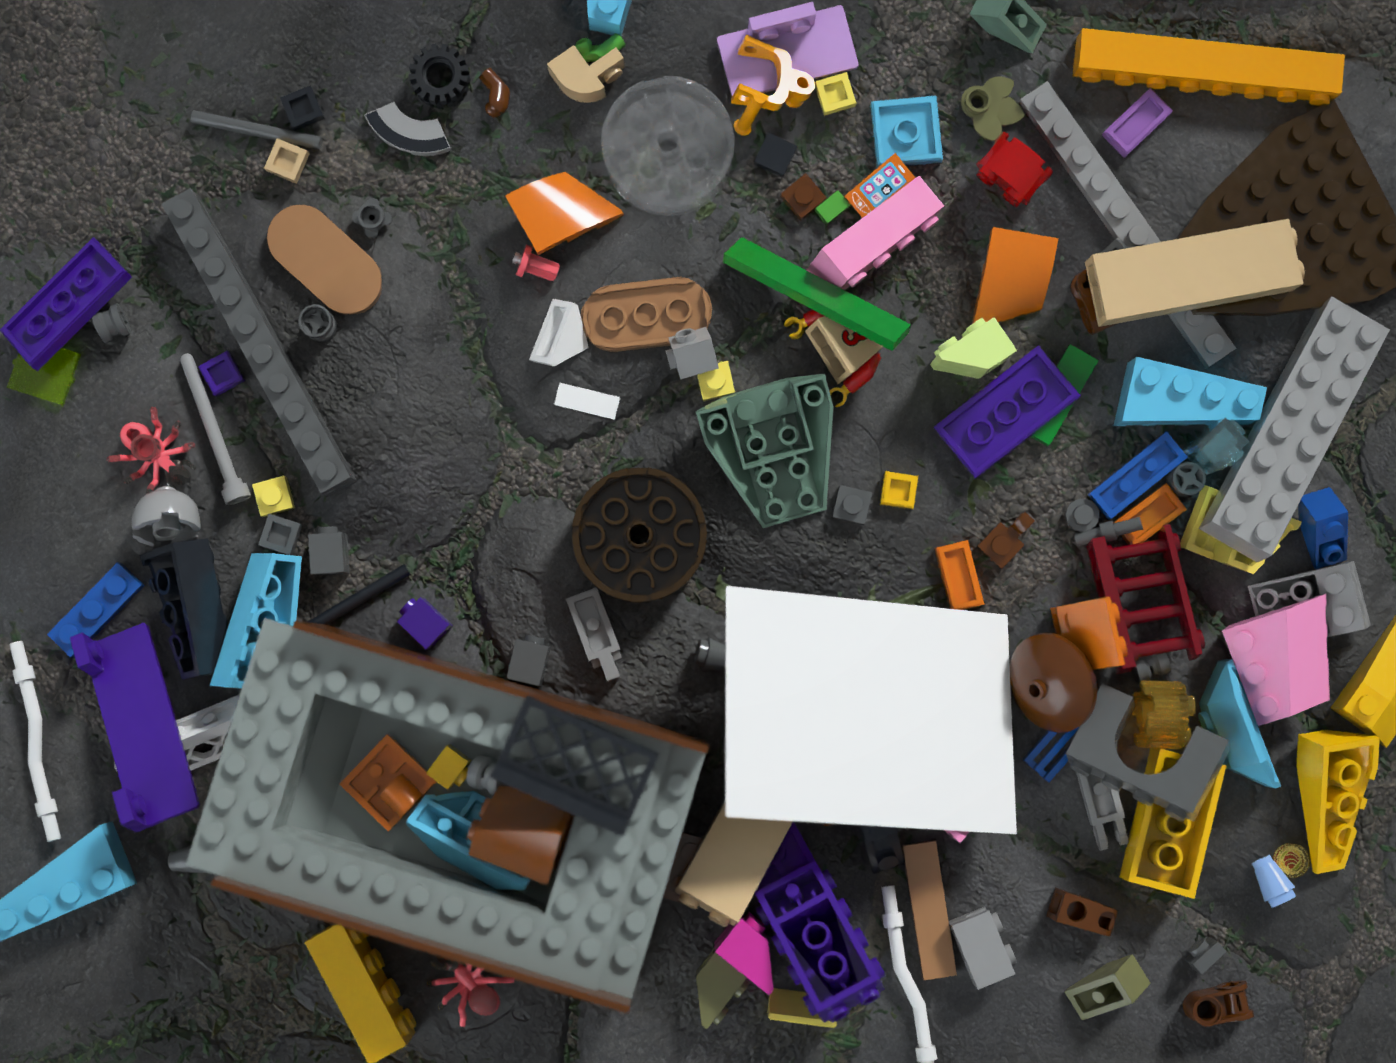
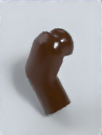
[479,68,510,118]

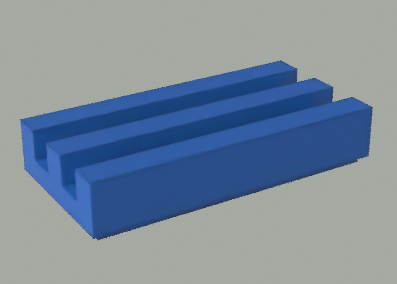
[1022,727,1079,782]

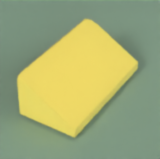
[767,988,837,1028]

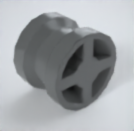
[92,303,131,343]
[1166,462,1206,497]

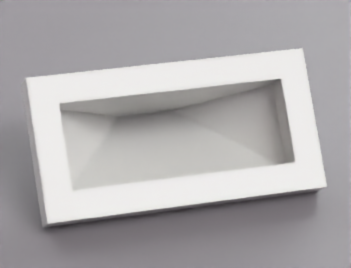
[529,299,589,366]

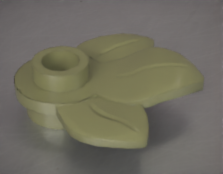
[961,76,1025,142]

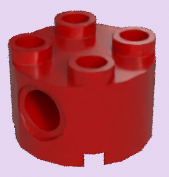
[976,132,1053,208]

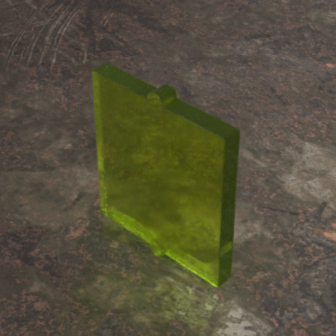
[7,348,81,406]

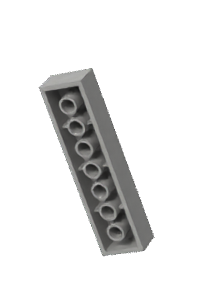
[1199,296,1390,562]

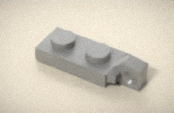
[566,587,622,682]

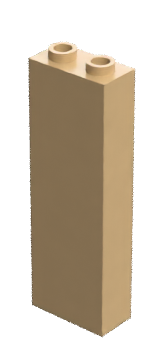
[1085,219,1305,327]
[674,798,793,927]

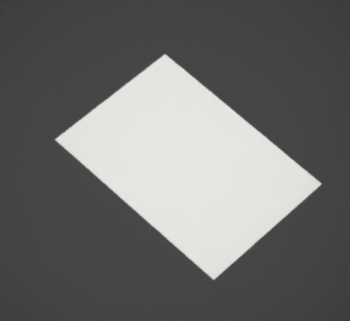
[726,586,1017,834]

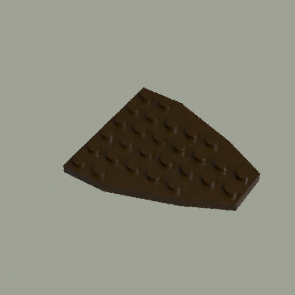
[1176,99,1396,316]

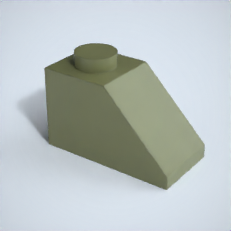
[1064,954,1150,1021]

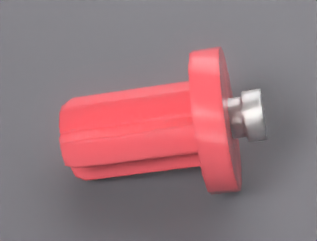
[512,244,559,281]

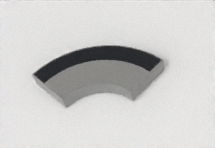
[364,102,452,156]

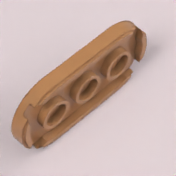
[267,205,382,315]
[581,277,712,352]

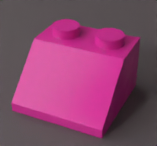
[714,911,774,996]

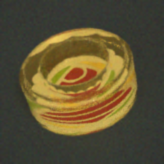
[1273,843,1310,878]

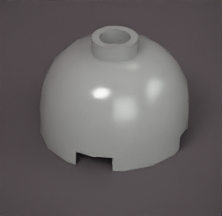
[132,486,201,546]

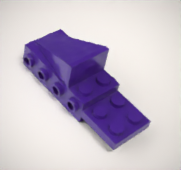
[755,821,886,1023]

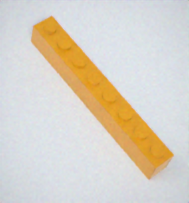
[1073,28,1345,106]

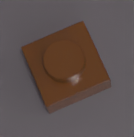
[780,173,827,221]

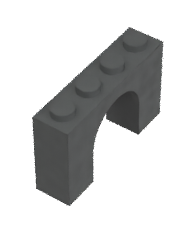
[1066,683,1230,822]

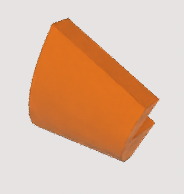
[505,172,624,255]
[972,227,1058,324]

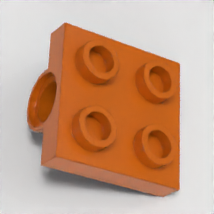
[339,734,436,832]

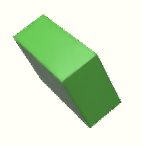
[815,190,850,225]

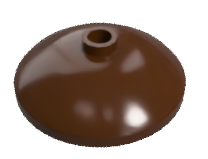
[1010,633,1097,733]

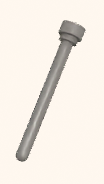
[180,354,251,505]

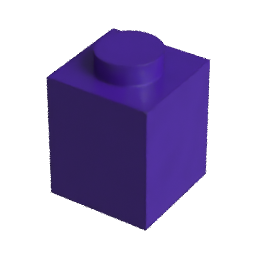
[397,597,453,650]

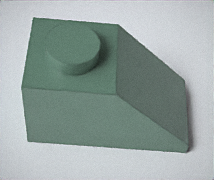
[970,0,1047,53]

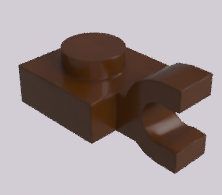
[977,512,1035,569]

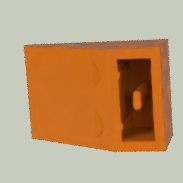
[1050,597,1127,670]

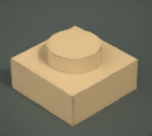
[264,138,309,184]

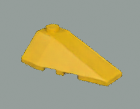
[1331,615,1396,748]
[1296,730,1380,874]

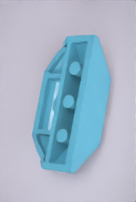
[1198,659,1281,789]
[406,791,532,890]

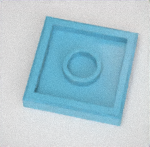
[870,96,943,168]

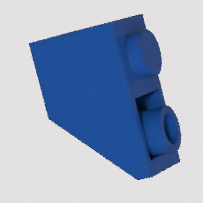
[1298,487,1348,569]

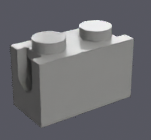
[949,906,1017,990]

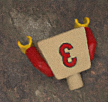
[784,310,883,407]

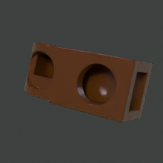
[1047,887,1118,936]

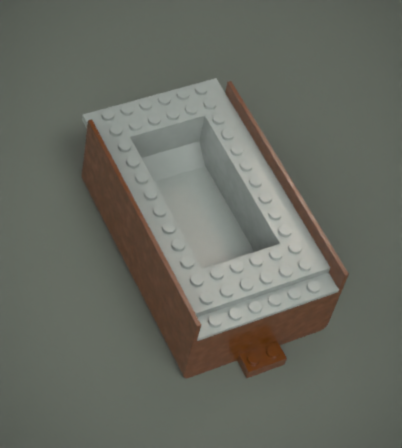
[186,618,708,1013]

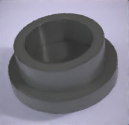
[1065,499,1099,532]

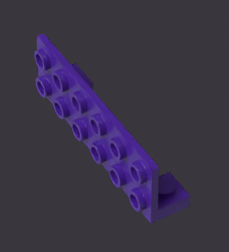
[70,623,200,832]

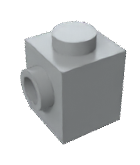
[665,327,719,379]

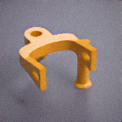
[731,35,815,136]

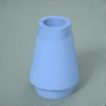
[1252,855,1296,908]

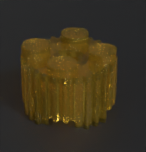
[1131,680,1196,749]

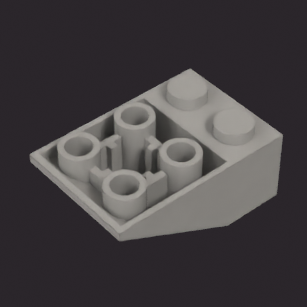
[1248,561,1371,637]

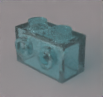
[1183,417,1249,475]

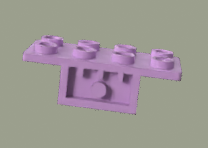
[717,2,859,97]

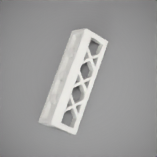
[114,695,239,771]

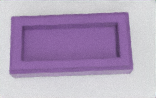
[1102,88,1173,158]

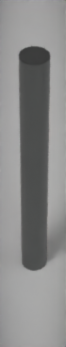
[191,110,322,150]

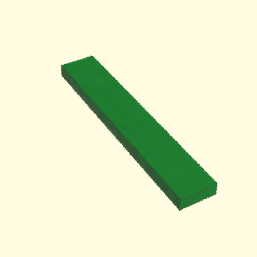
[723,237,911,351]

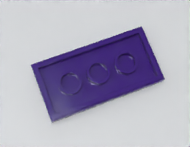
[0,237,132,371]
[934,345,1081,480]

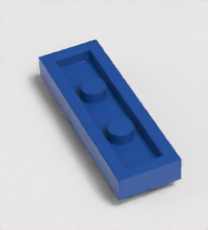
[1087,432,1188,520]
[47,562,145,658]

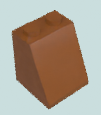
[467,786,575,885]

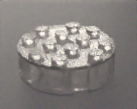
[601,76,735,216]

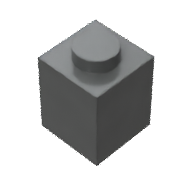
[308,526,350,576]
[507,634,551,686]

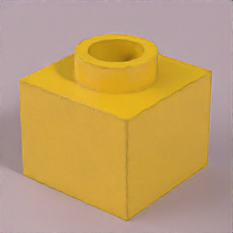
[426,744,472,790]

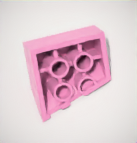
[1222,594,1330,726]

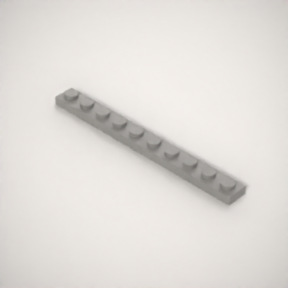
[1018,81,1236,369]

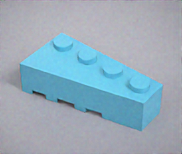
[1114,357,1267,426]
[210,553,302,688]
[0,821,137,941]

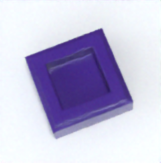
[198,351,245,397]

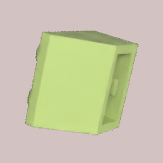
[930,317,1017,379]

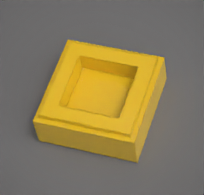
[880,471,918,510]

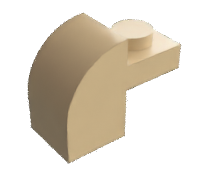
[547,45,625,103]

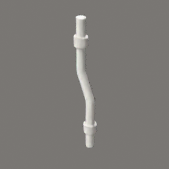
[9,641,61,842]
[881,885,937,1063]

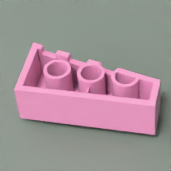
[807,176,944,290]

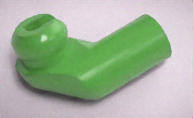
[575,33,625,62]

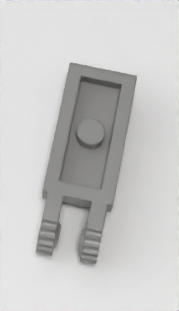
[1076,772,1129,851]

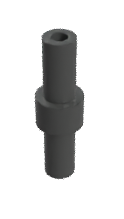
[1074,517,1143,546]

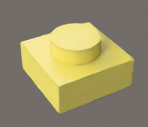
[815,72,856,116]
[697,361,735,401]
[252,476,295,517]

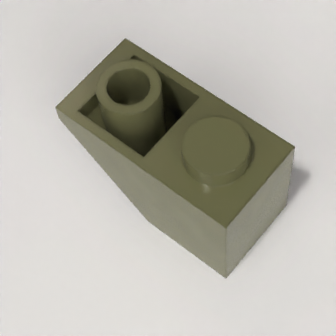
[696,947,750,1029]

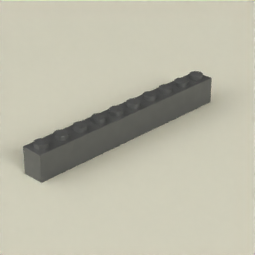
[162,188,357,497]

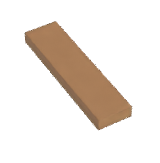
[902,840,957,980]

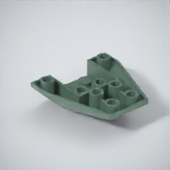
[696,374,833,528]

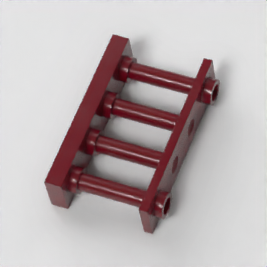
[1086,524,1205,674]

